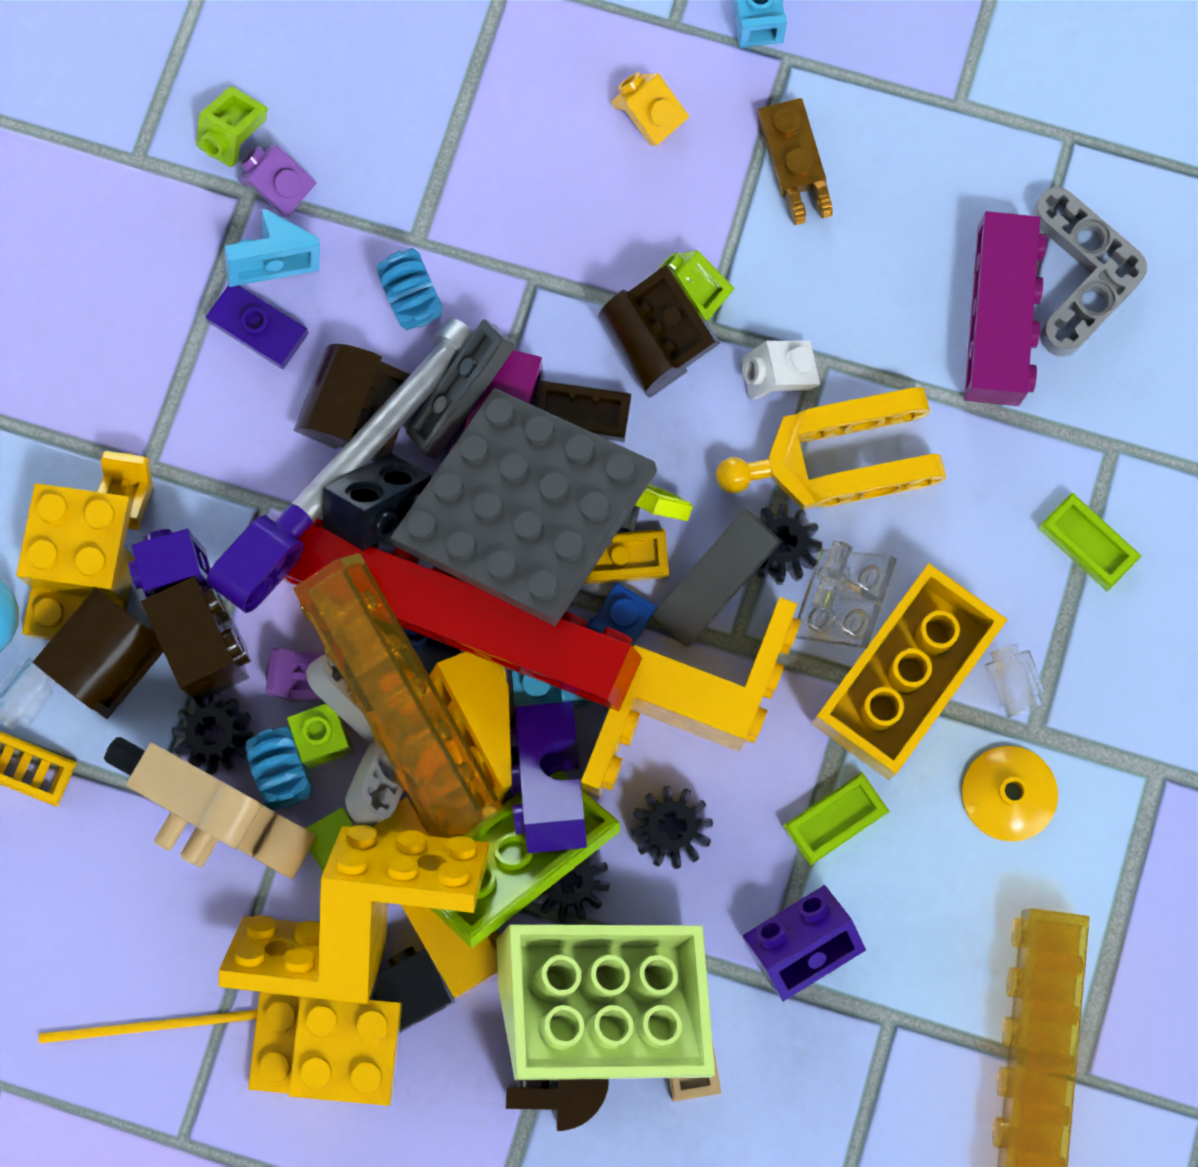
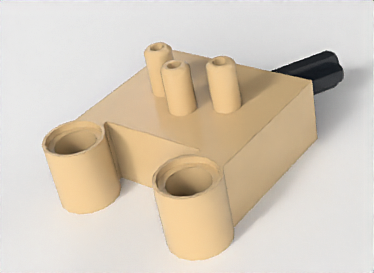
[104,737,318,880]

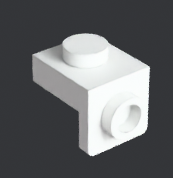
[741,341,820,399]

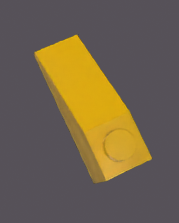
[425,652,512,807]

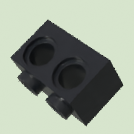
[323,453,432,551]

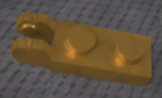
[758,98,833,225]

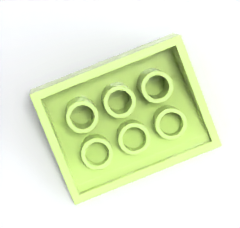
[496,925,715,1080]

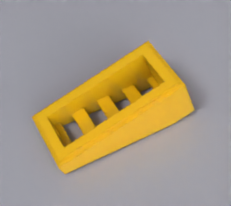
[0,731,77,807]

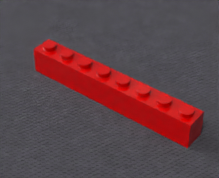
[283,518,642,712]

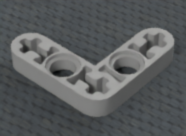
[1033,187,1147,357]
[306,651,422,827]

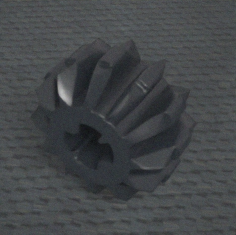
[757,503,822,585]
[172,693,255,775]
[631,786,713,869]
[537,850,610,922]

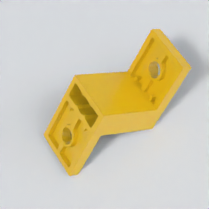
[581,597,802,799]
[219,825,489,1004]

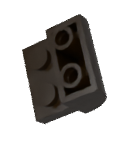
[598,264,721,397]
[293,344,411,461]
[32,587,163,720]
[506,1079,609,1131]

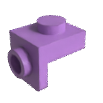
[237,145,317,217]
[266,648,325,703]

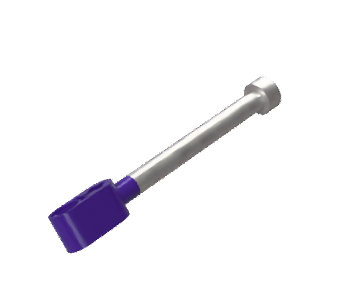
[207,318,474,613]

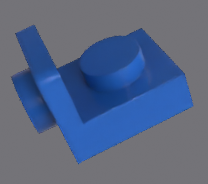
[587,582,657,647]

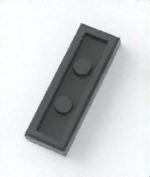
[406,319,516,460]
[652,509,782,647]

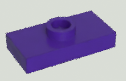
[205,285,309,370]

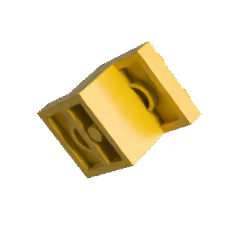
[16,483,135,640]
[248,992,402,1106]

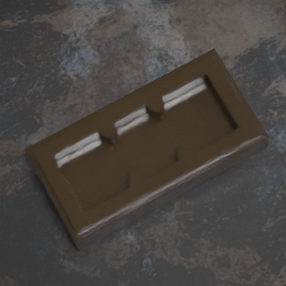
[536,380,632,442]

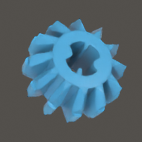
[377,248,443,330]
[245,726,313,811]

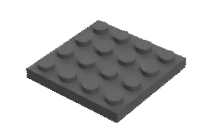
[390,388,657,627]

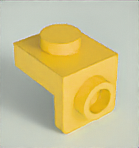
[611,72,689,146]
[98,451,153,530]

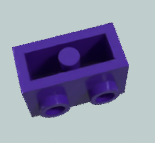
[128,528,218,598]
[742,885,866,1002]

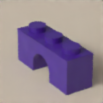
[510,701,587,853]

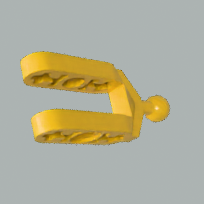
[715,387,947,510]

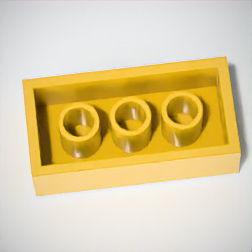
[811,563,1008,781]

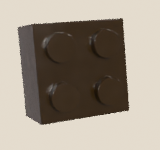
[141,576,251,700]

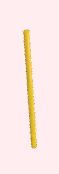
[39,1009,258,1043]

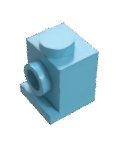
[733,0,787,48]

